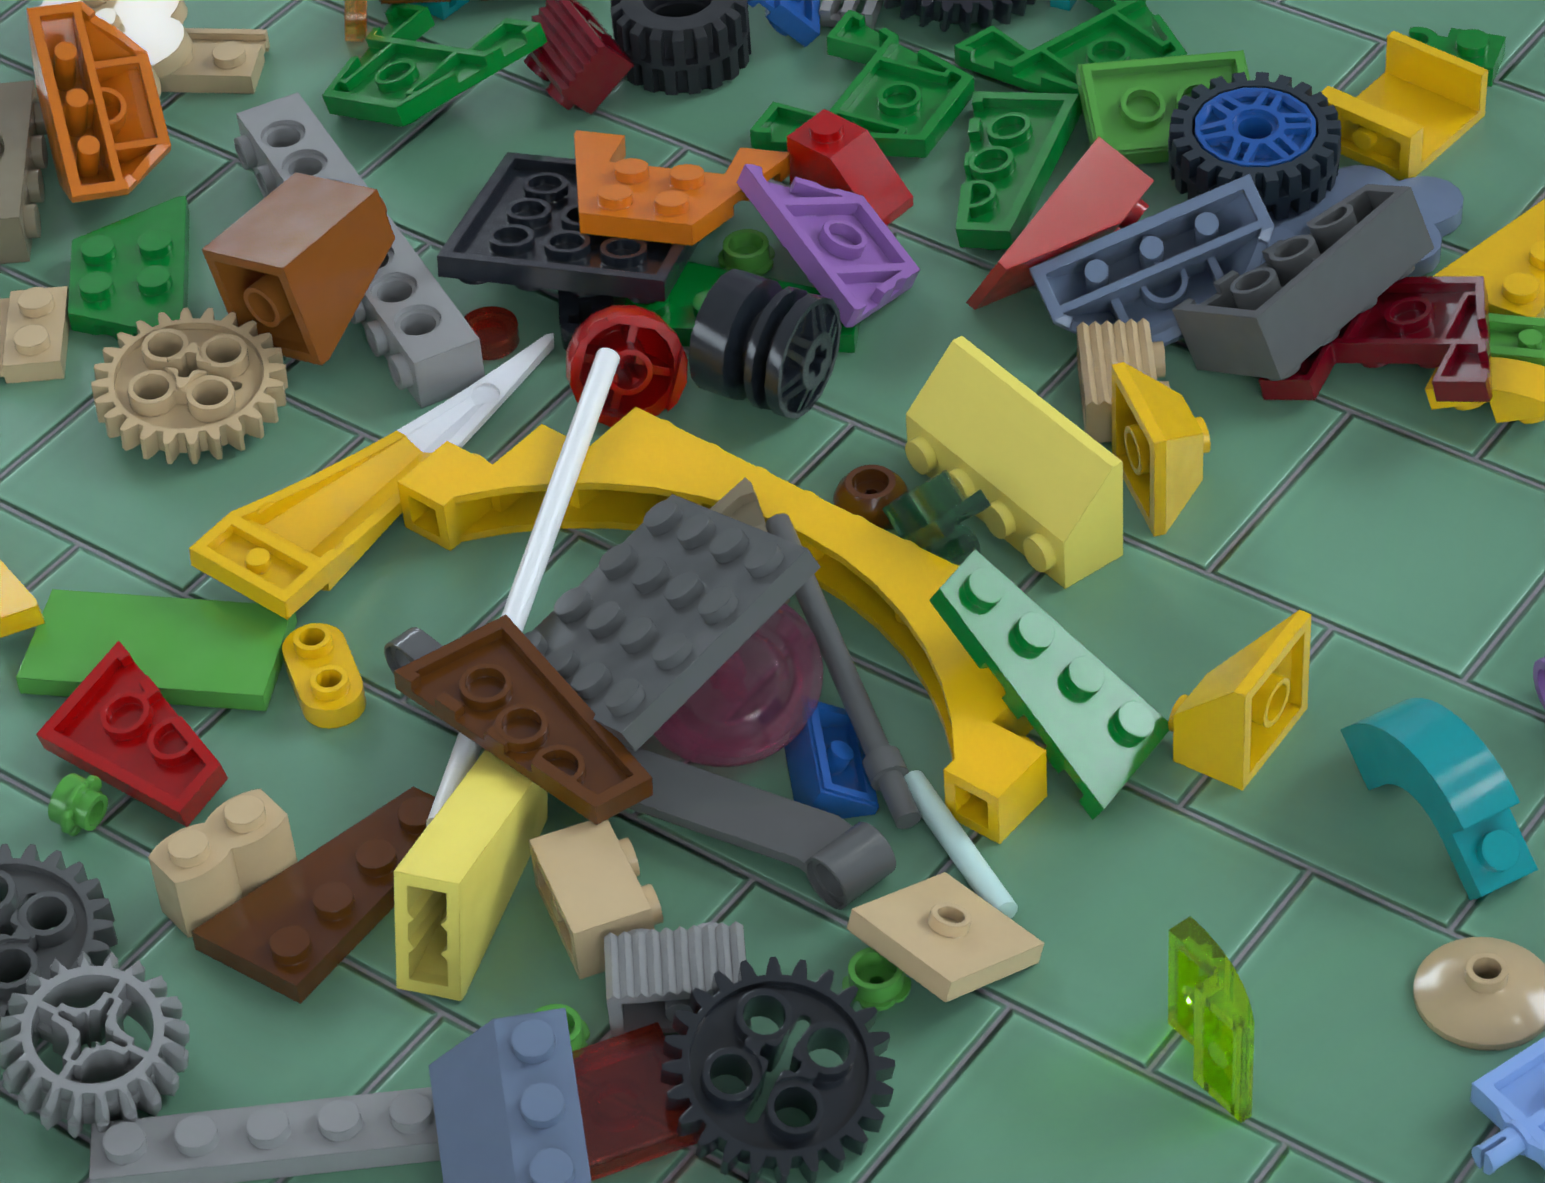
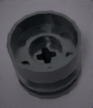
[688,269,841,419]

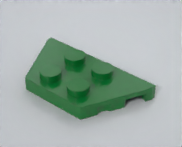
[68,196,190,340]

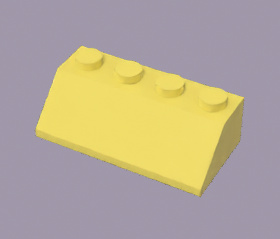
[905,336,1123,589]

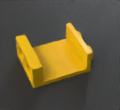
[1321,30,1488,181]

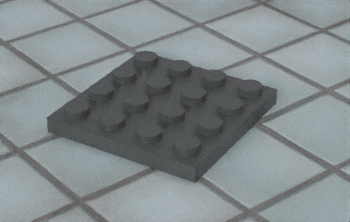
[524,494,820,752]

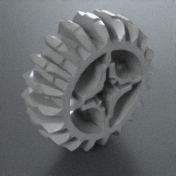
[0,951,189,1139]

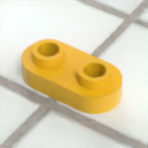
[282,623,366,729]

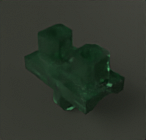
[882,470,991,565]

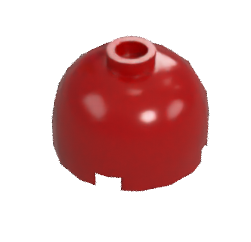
[566,305,688,427]

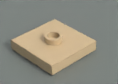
[847,872,1044,1002]

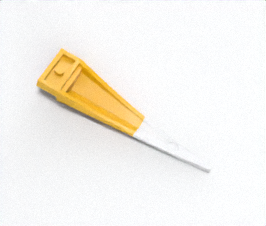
[189,333,554,620]

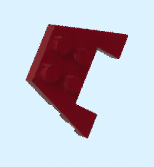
[1259,276,1493,402]

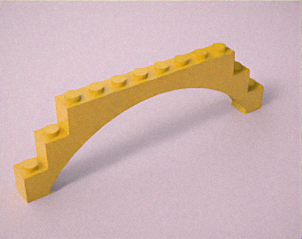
[397,407,1047,844]

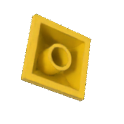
[1111,362,1211,537]
[1168,610,1311,791]

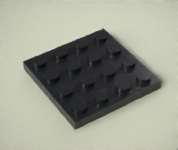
[437,152,699,304]

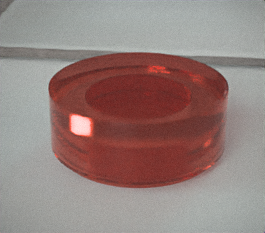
[464,306,520,360]

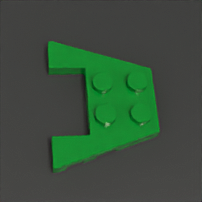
[954,0,1187,109]
[322,3,547,127]
[750,10,975,158]

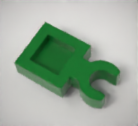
[1409,27,1506,87]

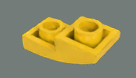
[1425,357,1545,424]

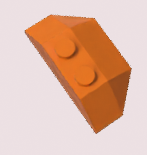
[26,1,171,203]

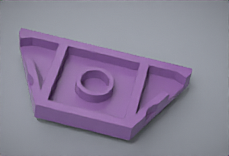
[737,164,920,327]

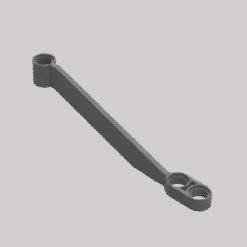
[384,627,896,910]

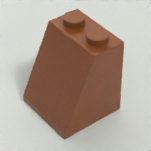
[202,172,395,366]

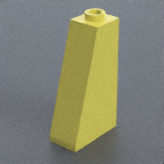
[394,750,548,1001]

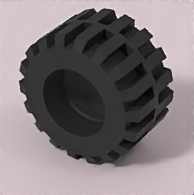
[610,0,751,95]

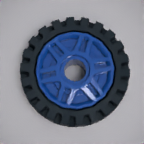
[1168,72,1341,220]

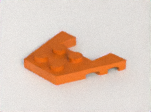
[574,130,790,246]

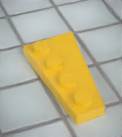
[1433,199,1545,318]

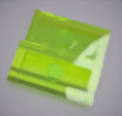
[1168,916,1255,1123]

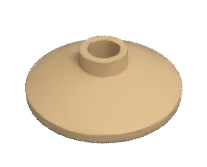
[1413,937,1545,1051]

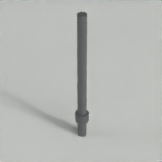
[766,513,921,829]

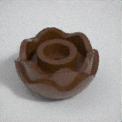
[833,465,911,530]

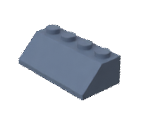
[429,1008,592,1183]

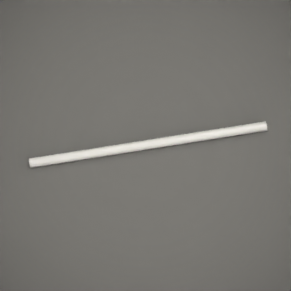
[426,348,620,826]

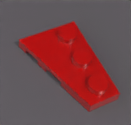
[36,640,228,827]

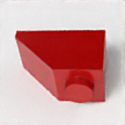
[787,109,914,226]

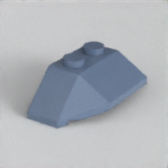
[1029,174,1274,346]

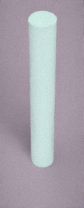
[904,770,1018,919]

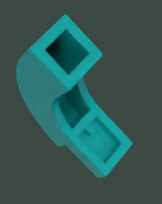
[1340,698,1538,900]

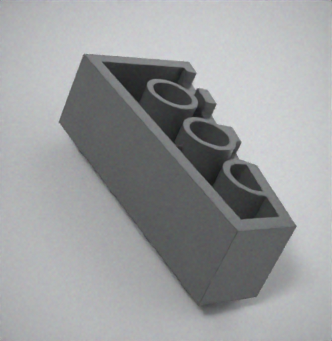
[1172,184,1434,381]

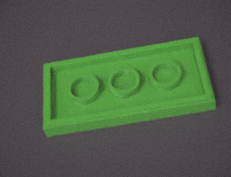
[16,589,297,711]

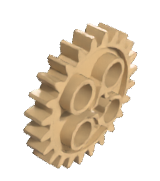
[91,308,288,464]

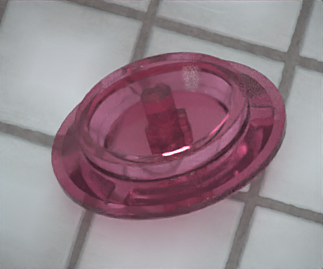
[653,603,824,767]

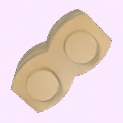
[148,789,298,938]

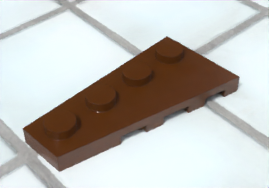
[394,615,653,825]
[191,786,435,1004]

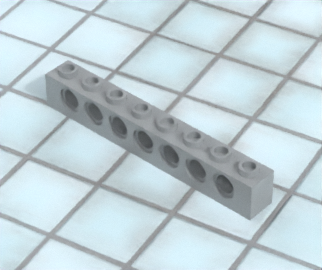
[234,92,485,408]

